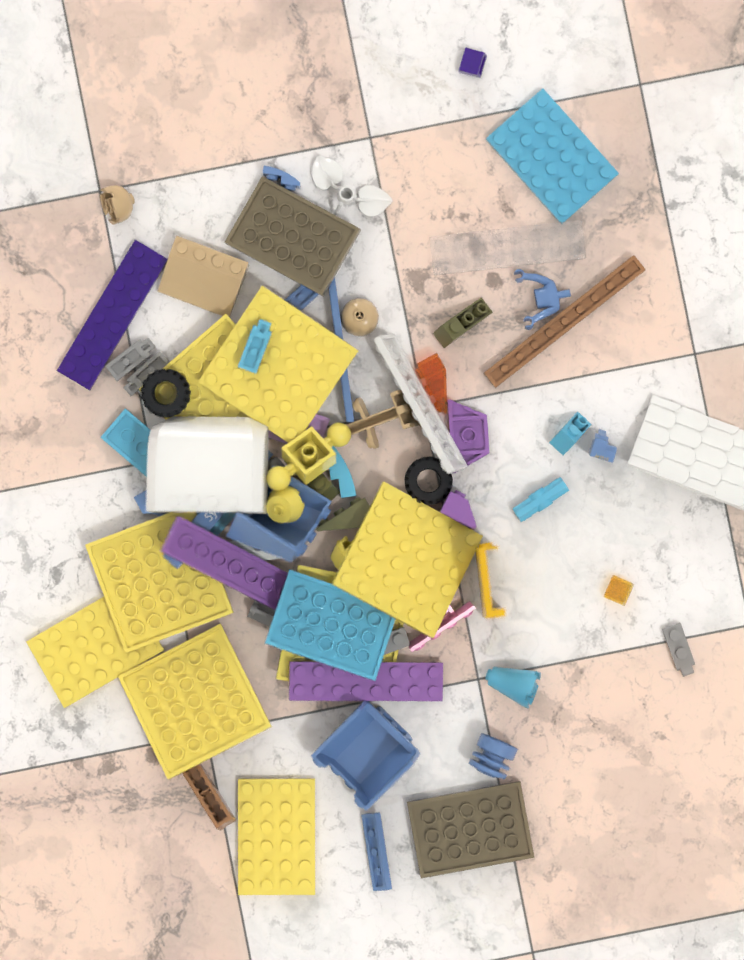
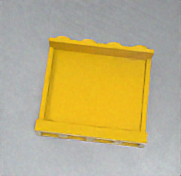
[475,542,506,619]

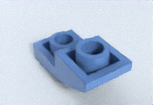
[263,166,300,191]

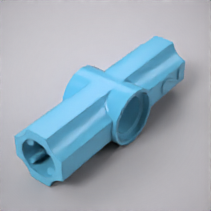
[512,477,569,522]

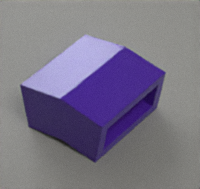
[458,47,487,78]

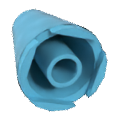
[485,667,541,709]

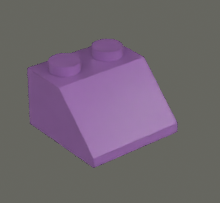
[440,490,476,530]

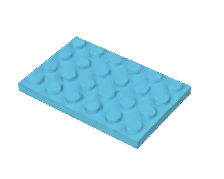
[486,88,619,225]
[264,570,395,681]

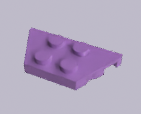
[447,400,490,474]

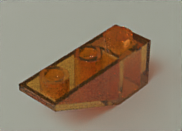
[415,353,447,415]

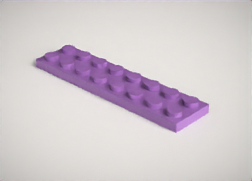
[160,516,288,611]
[289,661,443,701]

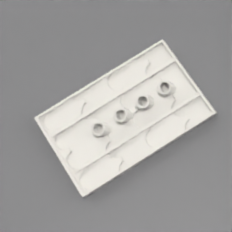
[628,395,744,511]

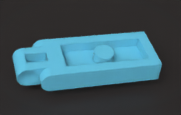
[238,319,272,374]

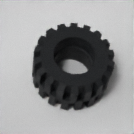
[141,369,191,417]
[404,456,453,505]

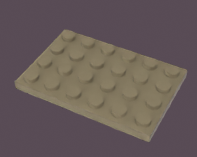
[224,176,361,297]
[407,781,535,878]

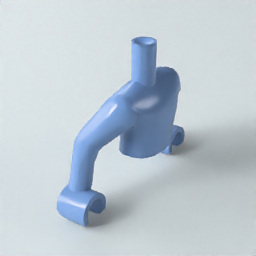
[514,269,571,330]

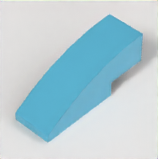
[329,446,356,498]

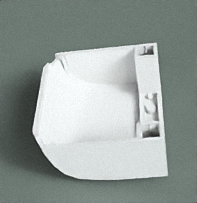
[146,416,269,514]

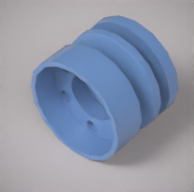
[469,733,518,779]

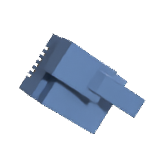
[588,429,617,463]

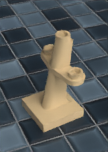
[347,390,420,449]

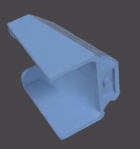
[227,465,332,562]
[311,700,420,811]

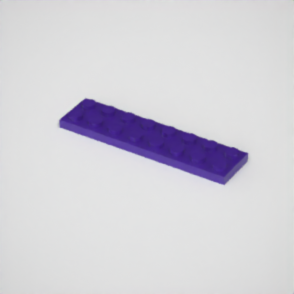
[57,240,168,390]

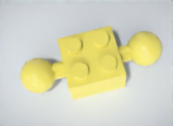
[266,423,351,491]

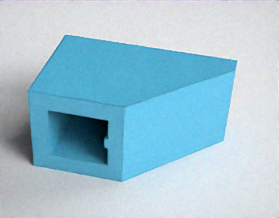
[549,411,591,455]

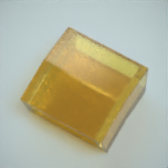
[603,575,634,606]

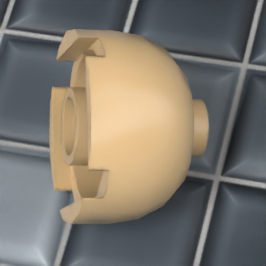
[100,185,135,225]
[341,298,379,337]

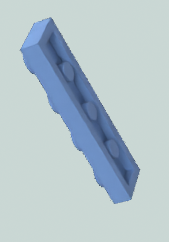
[361,812,392,891]

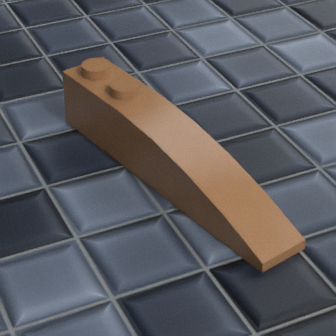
[182,764,236,831]

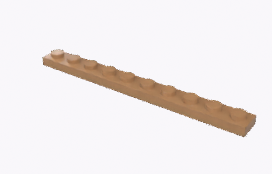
[483,255,646,388]

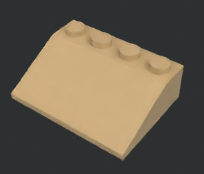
[158,236,249,317]

